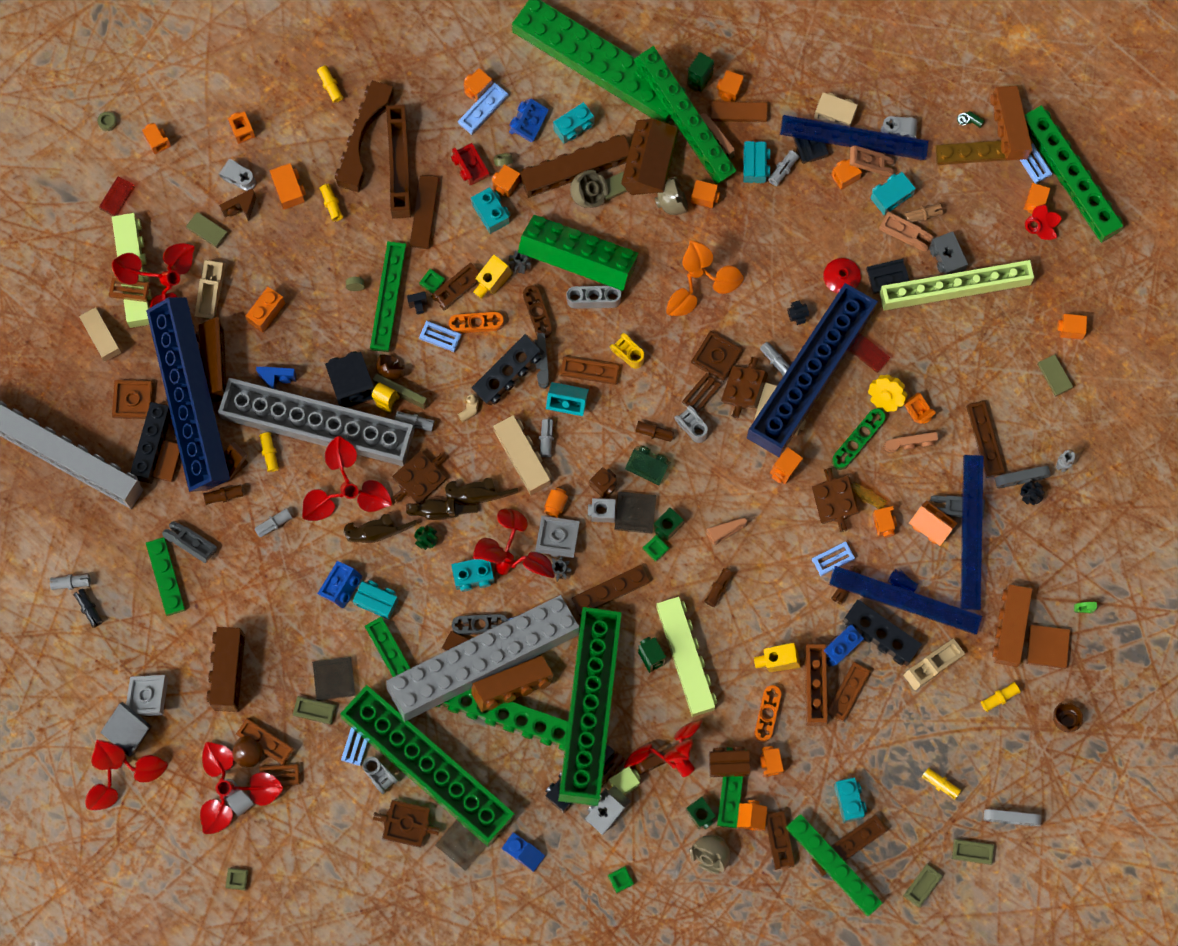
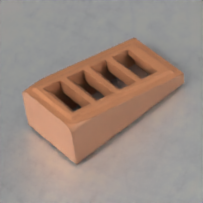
[706,518,747,545]

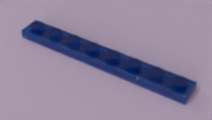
[780,115,928,161]
[960,455,984,610]
[828,566,982,635]

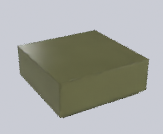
[225,868,249,891]

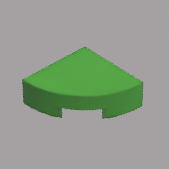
[1074,602,1097,613]

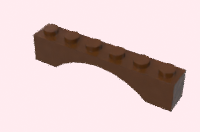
[335,80,394,193]
[386,105,411,219]

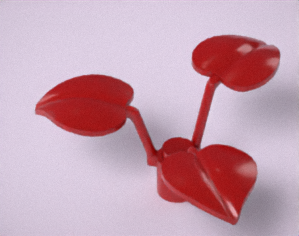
[112,243,195,308]
[302,436,392,521]
[473,508,555,578]
[624,719,703,777]
[85,739,168,810]
[200,742,283,834]

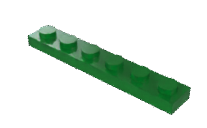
[370,241,406,352]
[786,814,883,917]

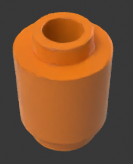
[544,488,568,518]

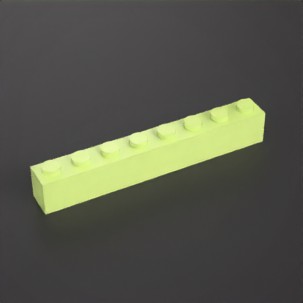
[880,260,1034,311]

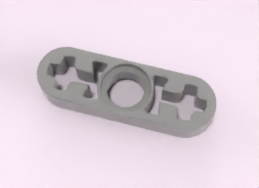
[984,810,1042,826]

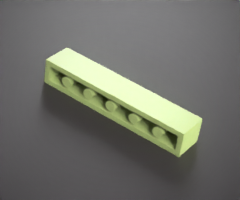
[112,213,152,328]
[656,597,717,717]

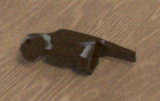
[445,478,518,504]
[406,499,478,520]
[344,514,417,543]

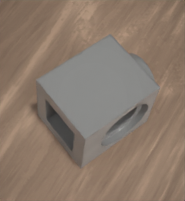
[588,498,615,523]

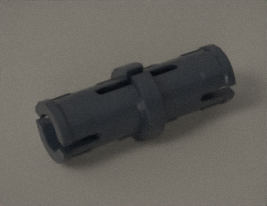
[73,589,103,628]

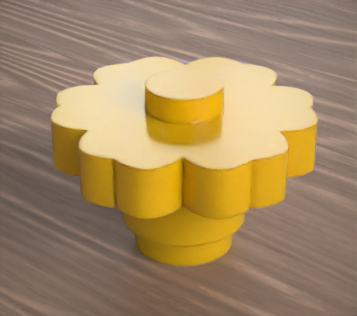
[868,374,908,412]

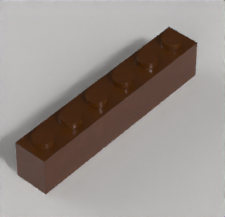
[520,135,630,198]

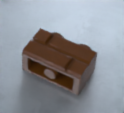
[709,747,750,777]

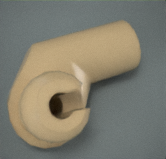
[458,394,479,422]

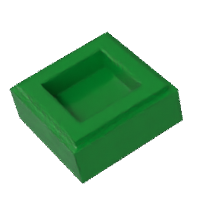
[419,269,446,294]
[642,535,670,562]
[608,866,634,894]

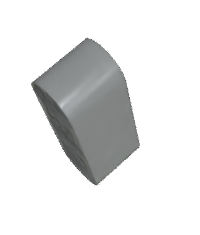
[566,286,621,309]

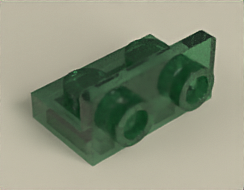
[625,445,671,486]

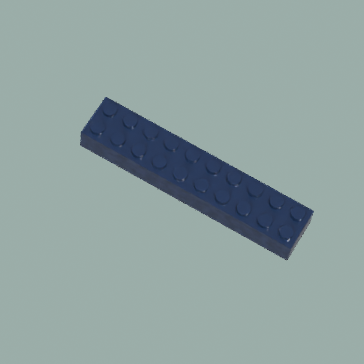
[747,283,878,457]
[146,297,230,492]

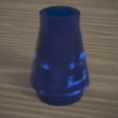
[888,569,918,593]

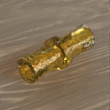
[852,481,888,509]

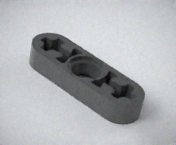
[995,466,1051,488]
[452,614,508,635]

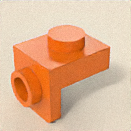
[904,393,936,424]

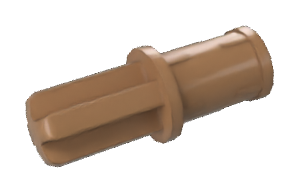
[905,203,943,223]

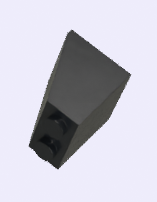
[325,351,374,408]

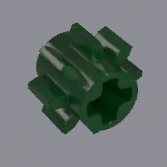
[414,525,438,550]

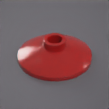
[823,258,861,294]

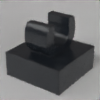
[407,291,428,315]

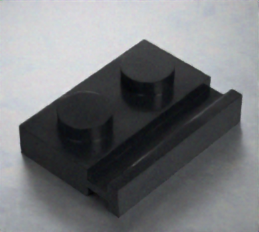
[791,121,829,164]
[866,258,910,294]

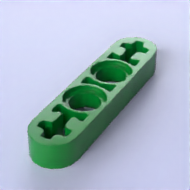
[832,409,885,470]

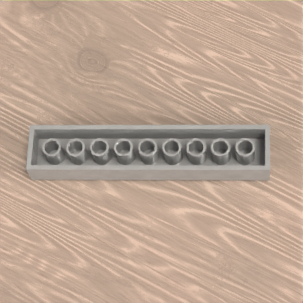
[218,378,414,466]
[0,401,143,509]
[386,595,579,721]

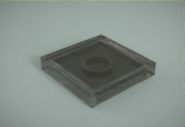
[614,491,656,534]
[312,657,356,701]
[435,820,486,871]

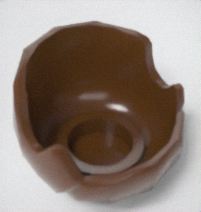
[376,354,405,380]
[1053,702,1083,732]
[232,736,263,768]

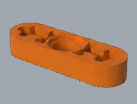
[449,312,504,333]
[754,685,781,742]

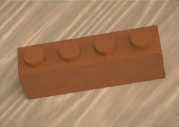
[990,86,1032,161]
[992,584,1032,667]
[804,644,827,726]
[471,656,553,712]

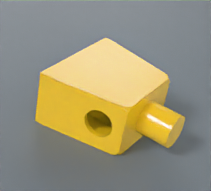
[473,255,513,299]
[754,643,801,672]

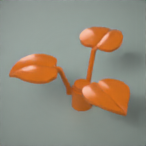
[666,240,744,316]

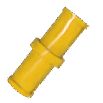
[317,65,344,103]
[319,184,343,222]
[259,432,279,472]
[980,682,1021,713]
[922,767,962,800]

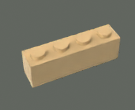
[493,416,552,496]

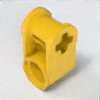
[609,333,645,369]
[372,382,400,413]

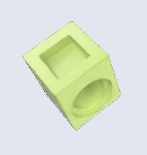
[609,767,641,795]

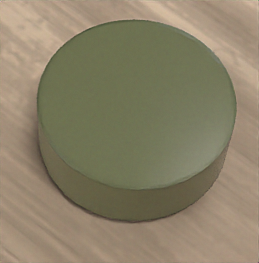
[97,112,117,131]
[494,153,513,166]
[346,277,364,291]

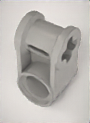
[881,116,917,141]
[219,159,256,191]
[674,405,708,443]
[363,757,398,795]
[225,779,254,817]

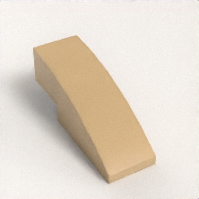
[195,260,226,319]
[79,307,121,362]
[903,638,965,690]

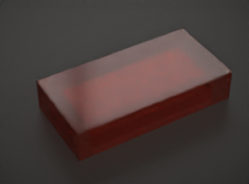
[99,176,135,216]
[849,334,890,373]

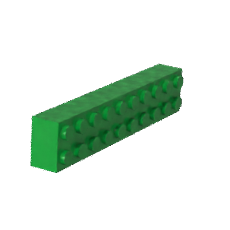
[512,0,686,124]
[558,607,622,806]
[340,685,515,847]

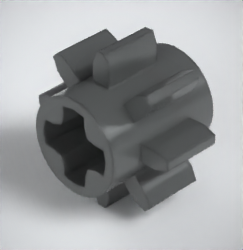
[509,250,531,274]
[552,556,571,582]

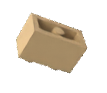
[814,92,858,131]

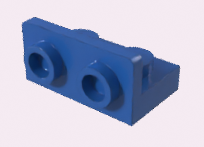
[509,98,549,142]
[317,561,362,609]
[824,625,864,667]

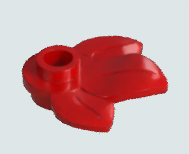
[1025,205,1062,240]

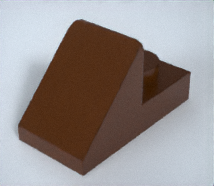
[219,188,256,221]
[224,442,248,482]

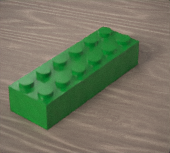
[518,215,639,291]

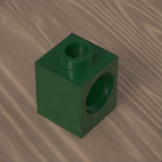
[654,507,684,541]
[685,797,716,830]

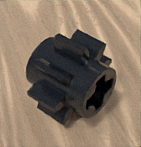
[787,300,810,325]
[1020,481,1045,505]

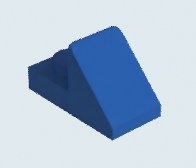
[256,366,296,390]
[501,832,545,872]

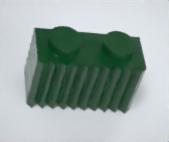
[687,52,715,92]
[638,637,666,673]

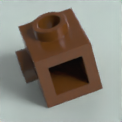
[589,467,617,499]

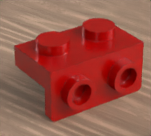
[451,143,490,186]

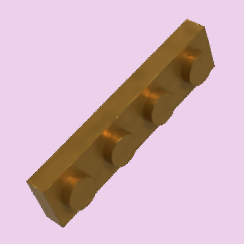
[935,141,1006,165]

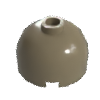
[570,170,608,208]
[655,176,688,215]
[690,835,730,874]

